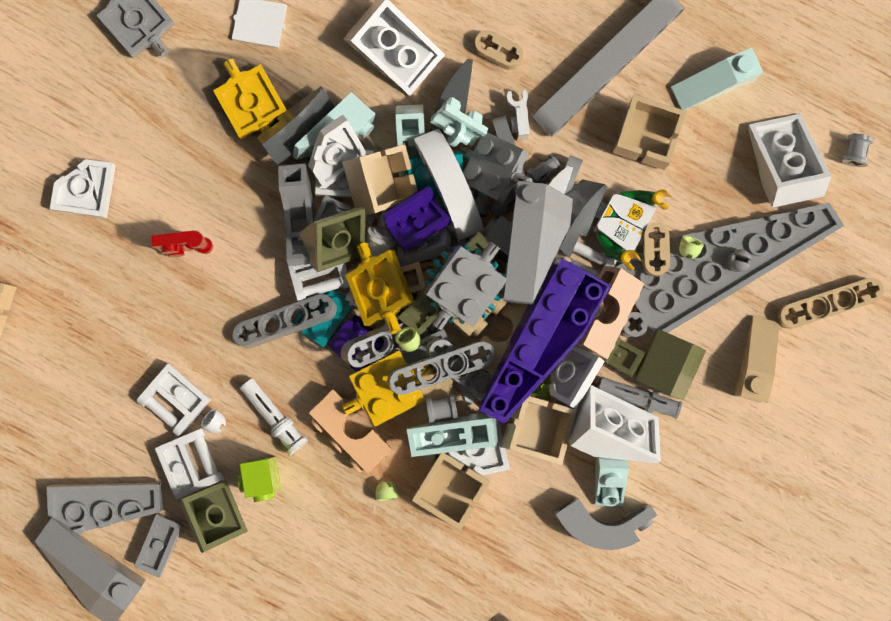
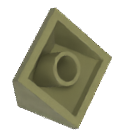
[299,206,365,272]
[635,329,706,401]
[179,480,248,553]

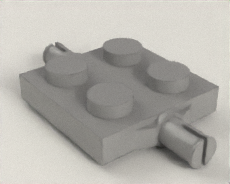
[96,0,175,58]
[460,132,532,203]
[424,241,508,330]

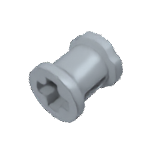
[842,133,873,167]
[621,312,648,338]
[426,394,458,423]

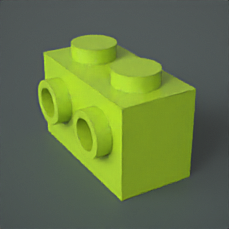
[238,457,281,502]

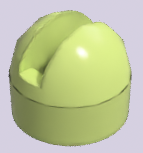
[679,236,704,259]
[395,327,420,352]
[375,481,398,501]

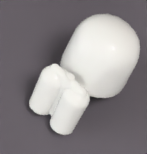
[365,208,397,257]

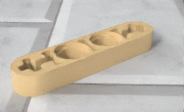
[777,278,884,329]

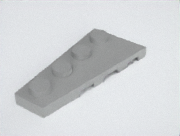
[47,482,163,534]

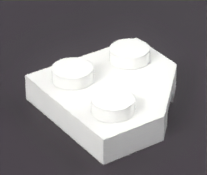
[308,115,367,189]
[50,159,116,219]
[549,345,605,410]
[449,419,510,476]

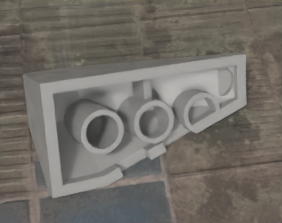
[503,181,573,305]
[35,517,146,621]

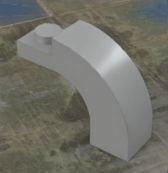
[278,163,315,266]
[553,497,658,550]

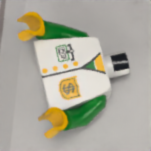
[593,189,672,271]

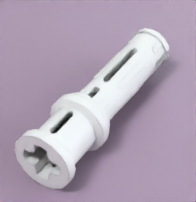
[240,378,308,456]

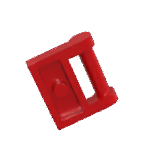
[151,230,214,257]

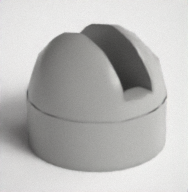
[728,249,752,272]

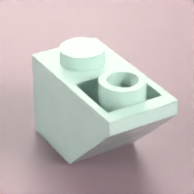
[595,457,629,507]

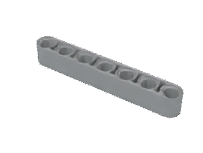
[532,0,685,137]

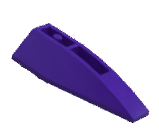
[478,257,611,423]

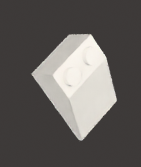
[343,0,445,96]
[748,114,832,208]
[571,385,661,464]

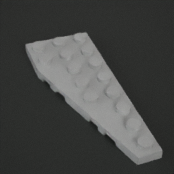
[617,203,844,336]

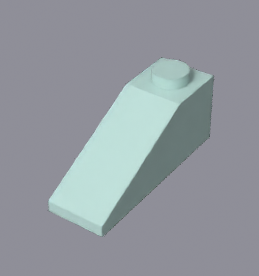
[670,48,763,111]
[293,92,376,160]
[395,104,425,177]
[407,413,499,457]

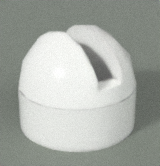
[201,409,226,433]

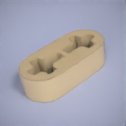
[475,30,523,70]
[642,223,670,277]

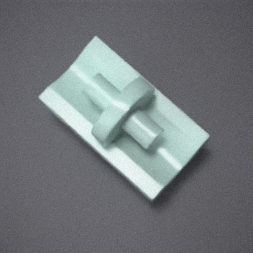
[430,97,488,147]

